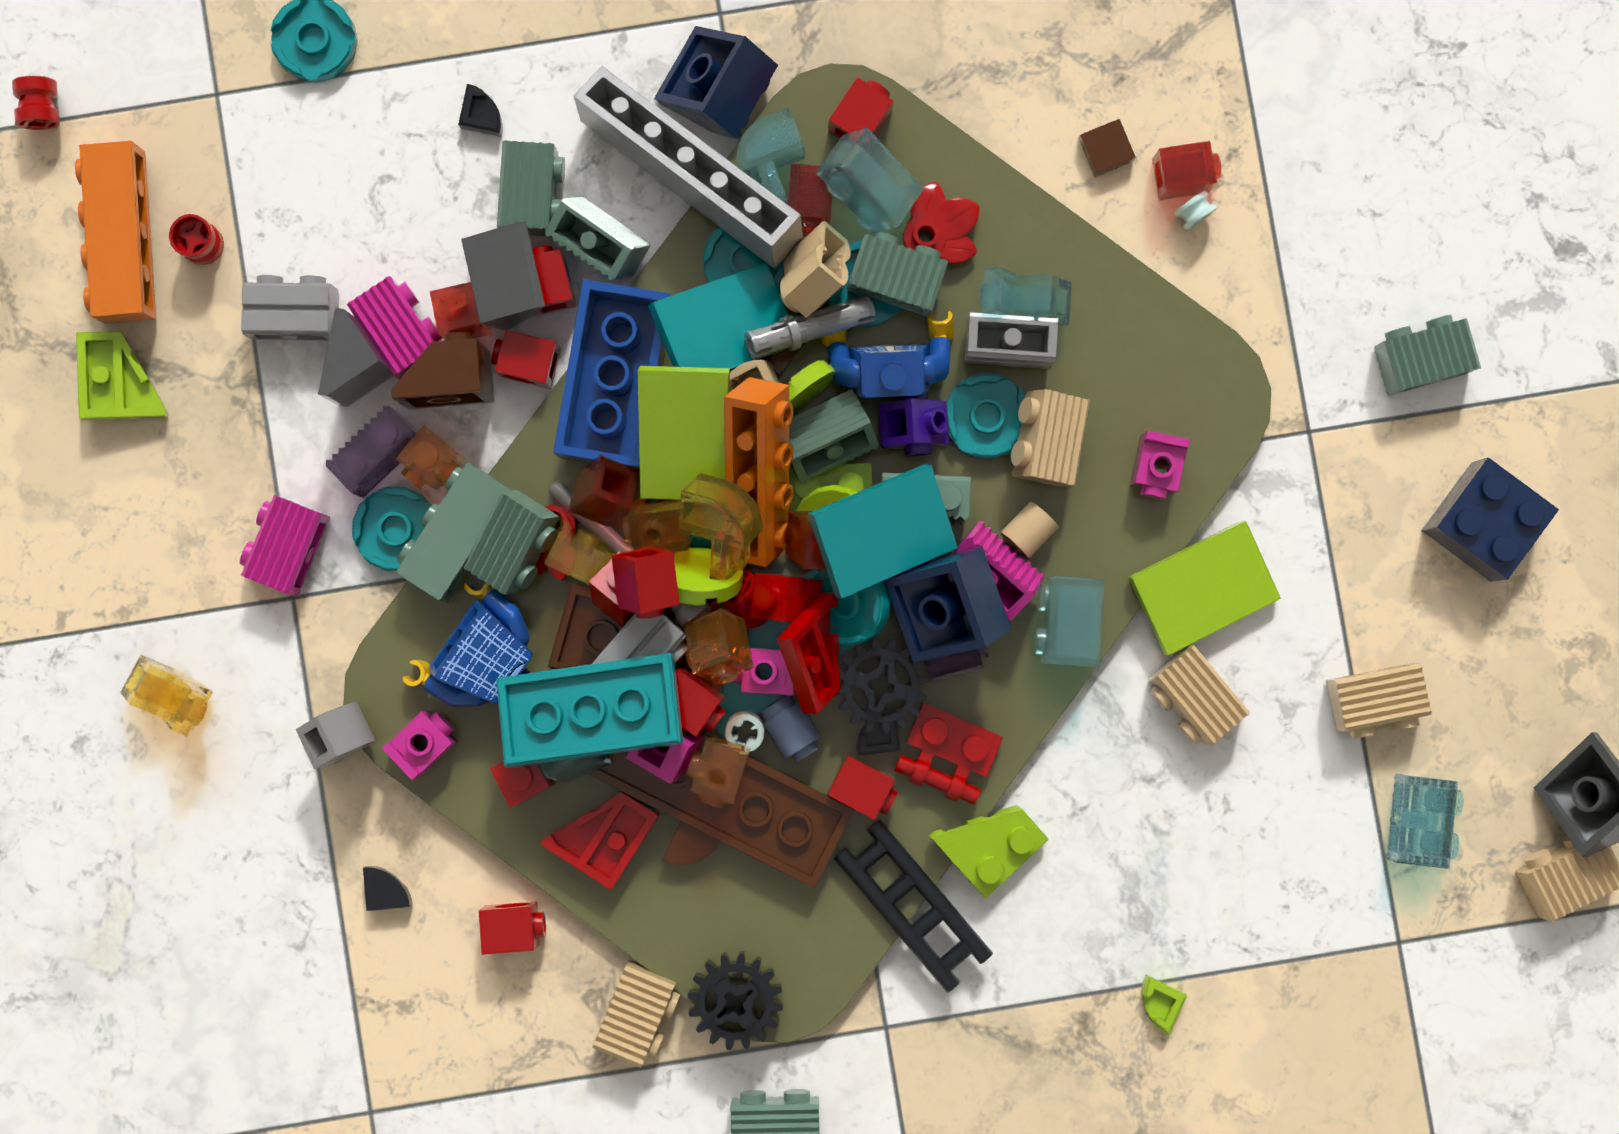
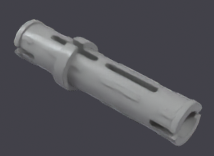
[744,295,875,359]

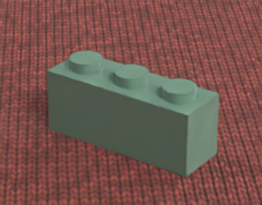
[395,462,511,603]

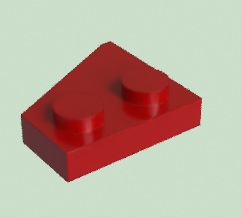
[777,592,840,715]
[540,792,660,890]

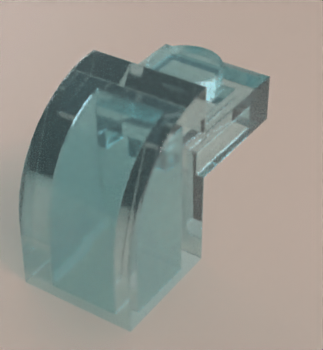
[737,108,805,205]
[980,267,1072,326]

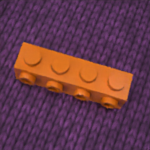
[75,141,157,324]
[724,377,793,567]

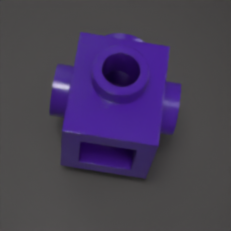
[879,393,949,456]

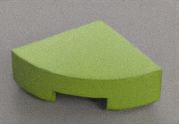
[1142,974,1187,1035]

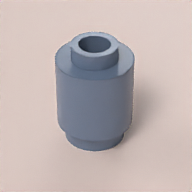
[761,695,822,762]

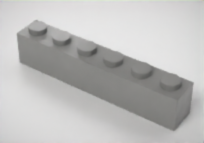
[573,66,803,269]

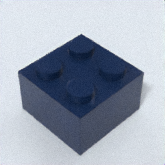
[1421,457,1559,582]

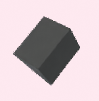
[461,221,545,330]
[318,308,394,407]
[1533,732,1619,857]

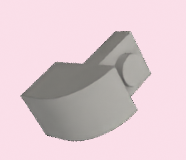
[295,701,376,770]

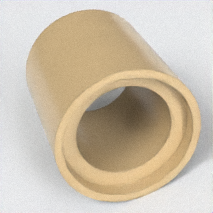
[1000,501,1059,559]

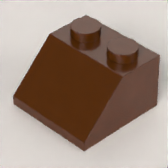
[391,332,494,410]

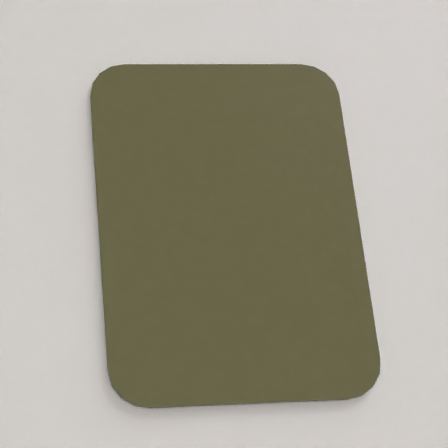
[343,63,1271,1043]

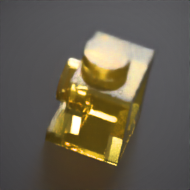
[544,519,614,584]

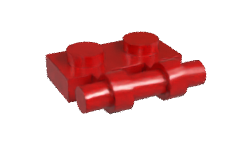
[894,702,1003,805]

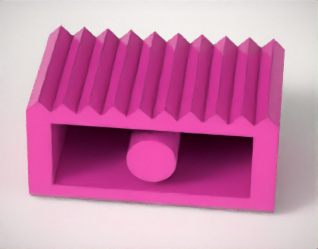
[347,276,443,380]
[240,495,330,596]
[951,522,1044,622]

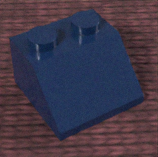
[654,26,778,139]
[884,546,1012,663]

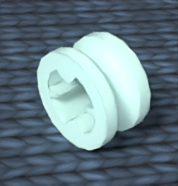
[1174,190,1218,231]
[725,710,765,753]

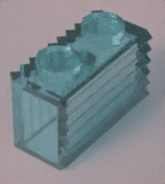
[1386,773,1464,869]

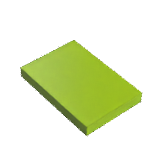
[638,366,730,501]
[1128,521,1281,656]

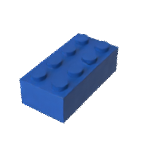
[553,279,671,471]

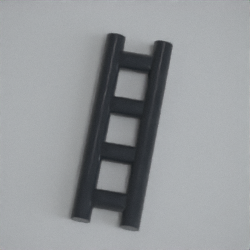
[834,819,993,993]

